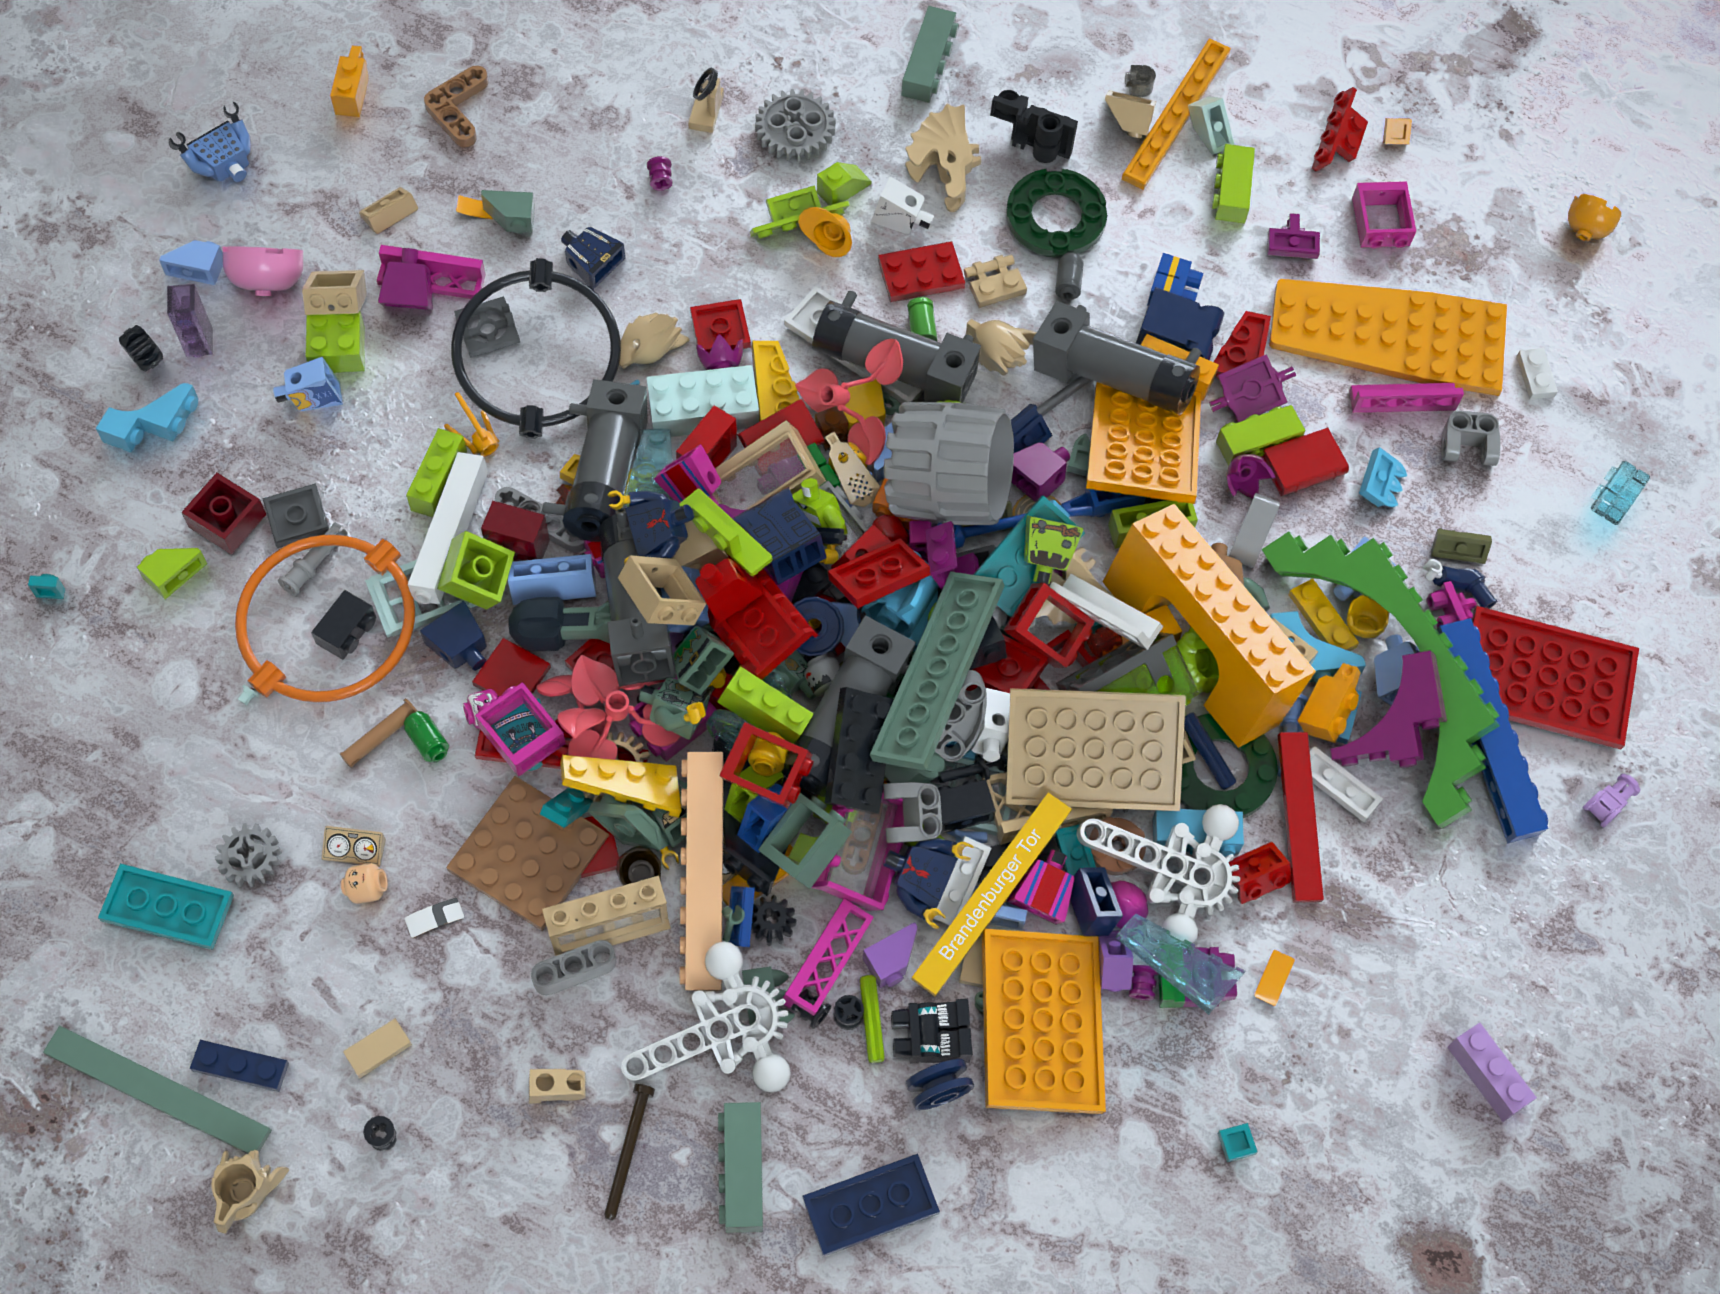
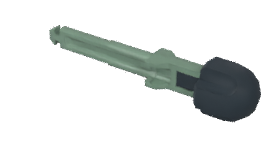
[508,597,714,652]

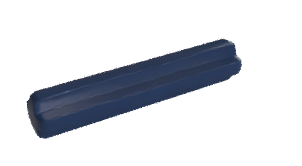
[1184,712,1236,790]

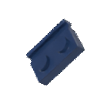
[1011,404,1053,453]

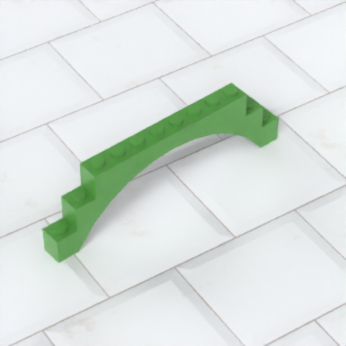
[1261,531,1500,828]

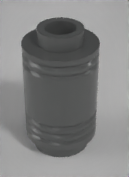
[1055,253,1084,301]

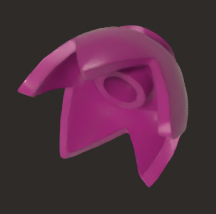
[696,334,743,370]
[1227,454,1275,499]

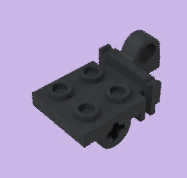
[990,90,1078,163]

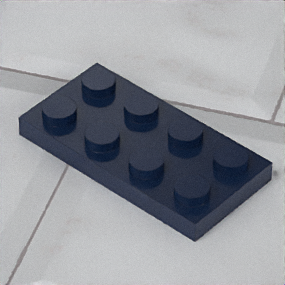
[802,1153,940,1257]

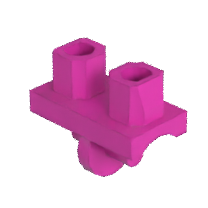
[1426,581,1477,627]

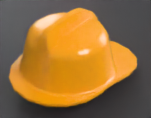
[798,207,852,257]

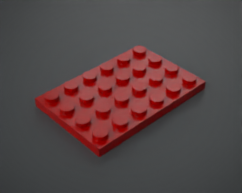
[1472,606,1639,750]

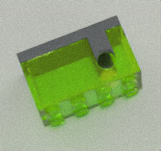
[1056,632,1199,706]

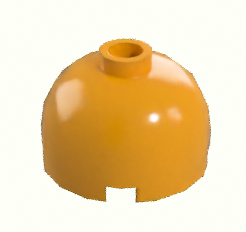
[1568,194,1622,241]

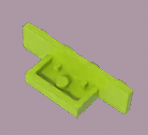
[750,185,850,239]
[679,489,773,576]

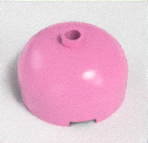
[223,246,303,296]

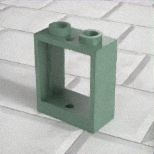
[758,793,852,889]

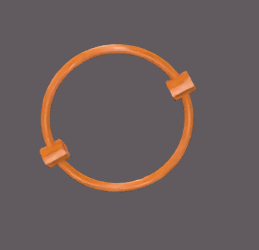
[235,535,415,702]

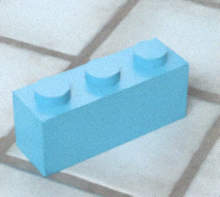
[1152,809,1244,857]

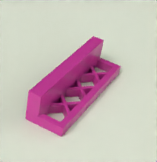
[376,245,486,299]
[1349,383,1464,413]
[782,898,874,1016]

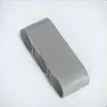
[1229,493,1281,568]
[531,940,616,996]

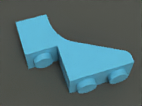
[96,383,199,453]
[1270,611,1366,684]

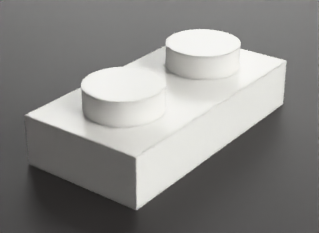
[1516,348,1558,400]

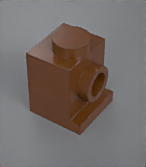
[815,406,848,451]

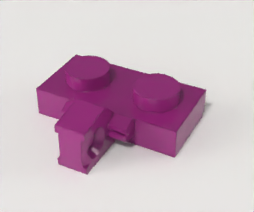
[1267,213,1320,259]

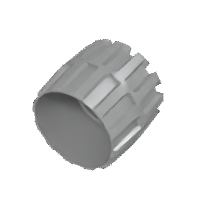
[884,402,1014,525]

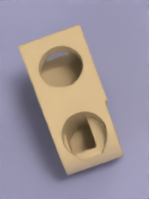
[529,1069,586,1104]

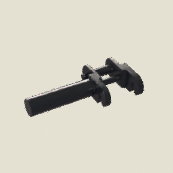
[937,754,1007,783]

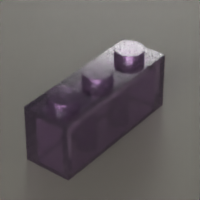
[167,284,213,357]

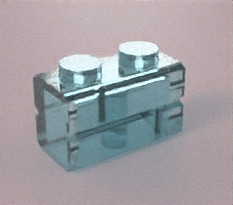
[1590,461,1650,525]

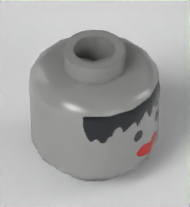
[804,655,840,696]

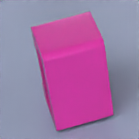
[909,521,931,548]

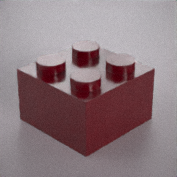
[181,472,267,555]
[481,500,550,561]

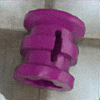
[647,156,673,191]
[1128,965,1159,1001]

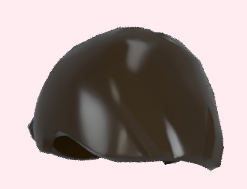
[616,846,662,886]

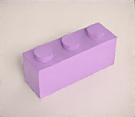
[1447,1023,1537,1122]

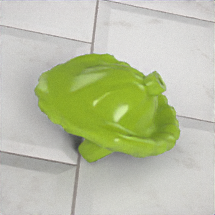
[1171,627,1219,694]

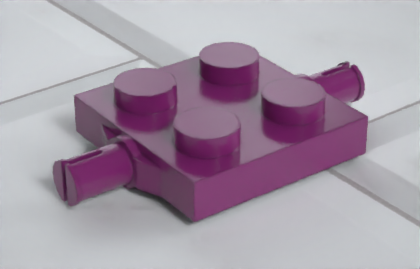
[1209,354,1296,423]

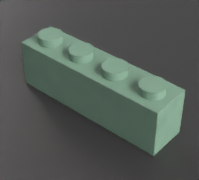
[901,6,959,103]
[718,1102,763,1233]

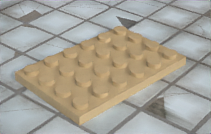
[1006,688,1186,811]

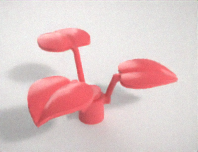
[795,339,903,465]
[568,655,682,760]
[536,675,666,740]

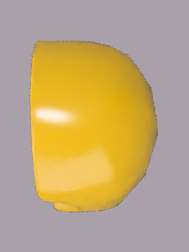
[1346,595,1389,639]

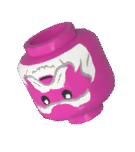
[463,689,502,729]

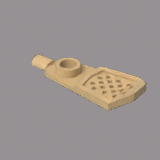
[825,432,880,507]

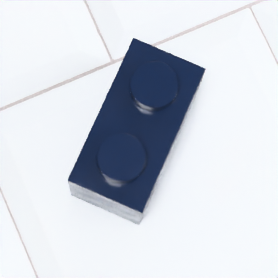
[1070,867,1123,936]

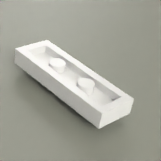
[1310,746,1383,822]
[933,836,992,926]

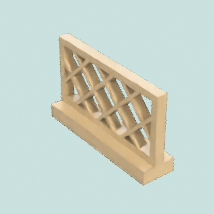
[982,772,1113,844]

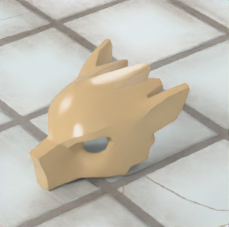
[619,312,690,369]
[965,319,1037,375]
[211,1150,289,1234]

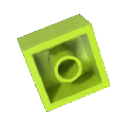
[306,312,365,373]
[437,531,515,610]

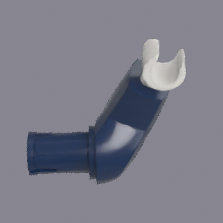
[1423,559,1498,609]

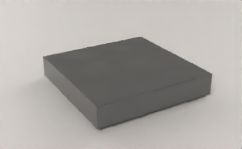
[262,483,329,549]

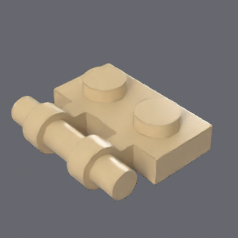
[964,254,1027,308]

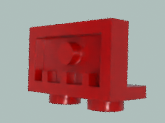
[1228,842,1291,904]

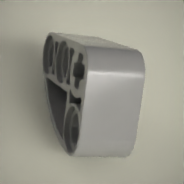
[935,670,987,762]

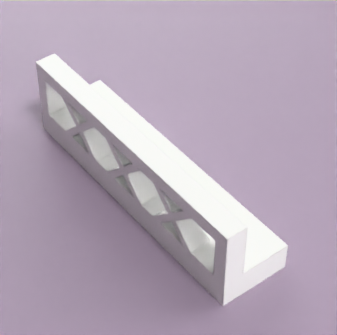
[1049,574,1163,650]

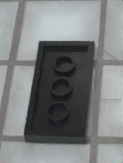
[825,687,894,814]

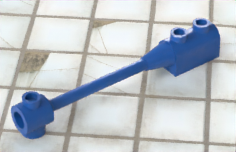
[931,488,1146,549]

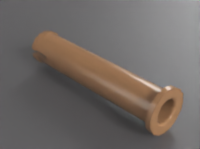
[340,698,417,768]

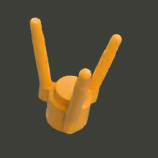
[444,392,499,457]

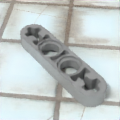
[495,487,585,552]

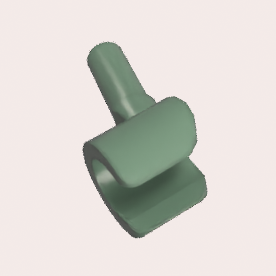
[722,905,745,942]

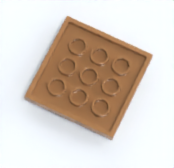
[446,776,609,931]

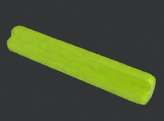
[860,975,885,1063]

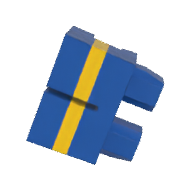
[1147,253,1204,306]

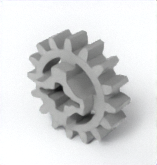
[215,823,282,887]

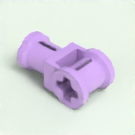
[1582,774,1640,828]

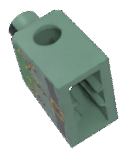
[673,625,734,695]

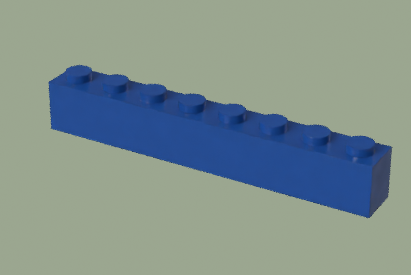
[1437,618,1549,844]

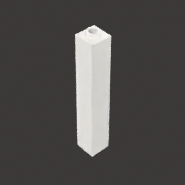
[408,452,488,604]

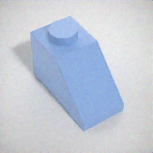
[159,240,223,285]

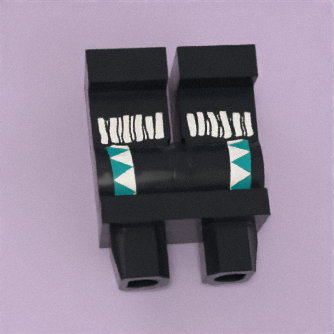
[891,998,973,1064]

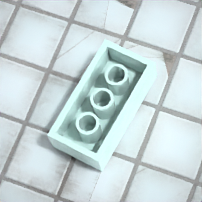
[647,365,759,439]

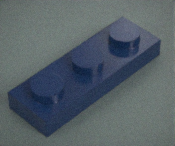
[190,1039,289,1092]

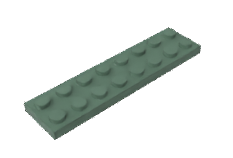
[870,572,1004,771]

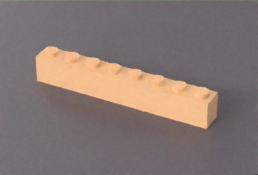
[680,752,723,991]

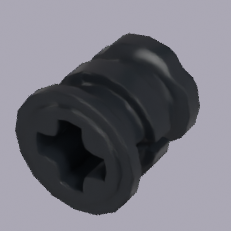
[791,989,831,1029]
[363,1116,397,1151]

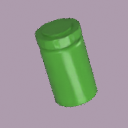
[907,297,938,342]

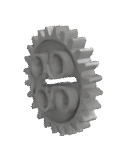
[755,89,836,162]

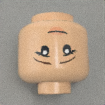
[341,863,388,904]

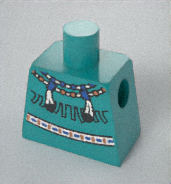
[491,698,546,771]

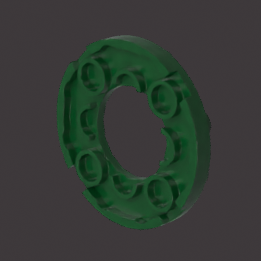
[1006,168,1108,257]
[1180,713,1278,818]

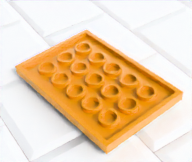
[1086,382,1201,504]
[982,929,1106,1114]

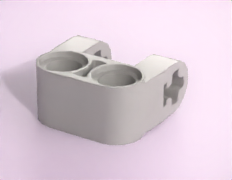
[1441,410,1501,466]
[883,782,942,843]

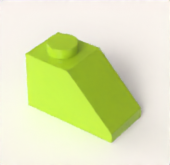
[817,162,872,206]
[137,548,207,599]

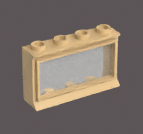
[712,420,826,510]
[542,876,671,956]

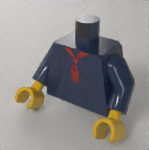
[608,490,694,564]
[883,838,974,929]

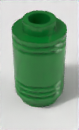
[404,711,449,762]

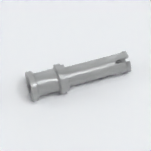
[277,522,348,596]

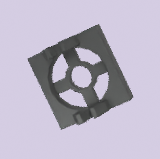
[454,296,520,358]

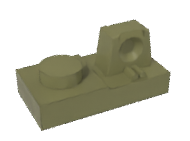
[1431,528,1492,564]

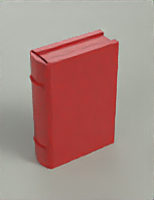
[737,399,825,477]
[1261,427,1349,497]

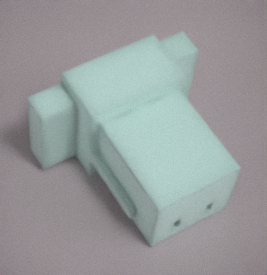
[238,685,260,705]

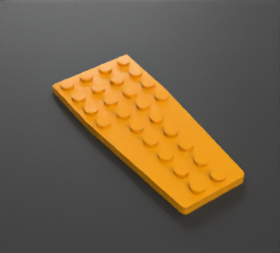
[1269,279,1507,396]

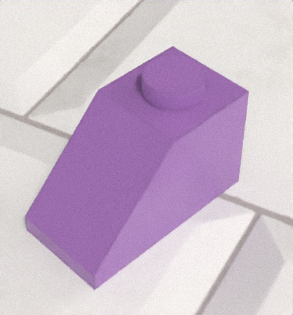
[862,922,918,988]
[1097,930,1133,992]

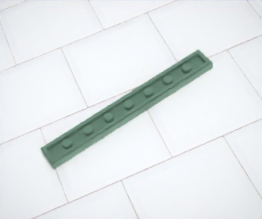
[43,1025,272,1154]

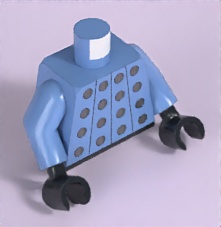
[169,102,251,182]

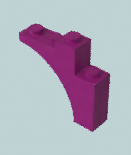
[1330,650,1447,768]

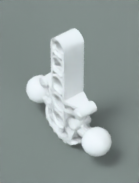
[1077,804,1240,948]
[621,941,791,1093]

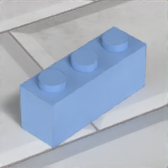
[508,554,596,605]

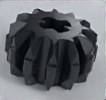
[119,325,163,372]
[751,895,797,946]

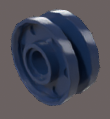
[794,597,845,656]
[905,1059,974,1111]

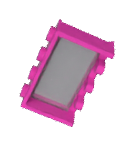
[811,791,904,911]

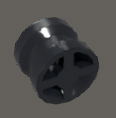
[834,995,864,1030]

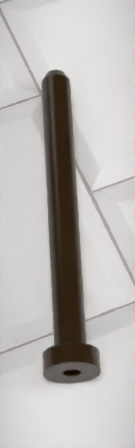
[604,1084,655,1220]

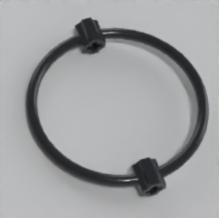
[451,258,621,439]

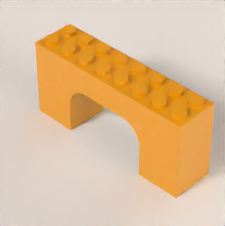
[1102,504,1316,748]

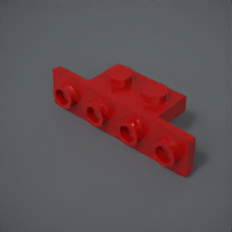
[1312,87,1369,172]

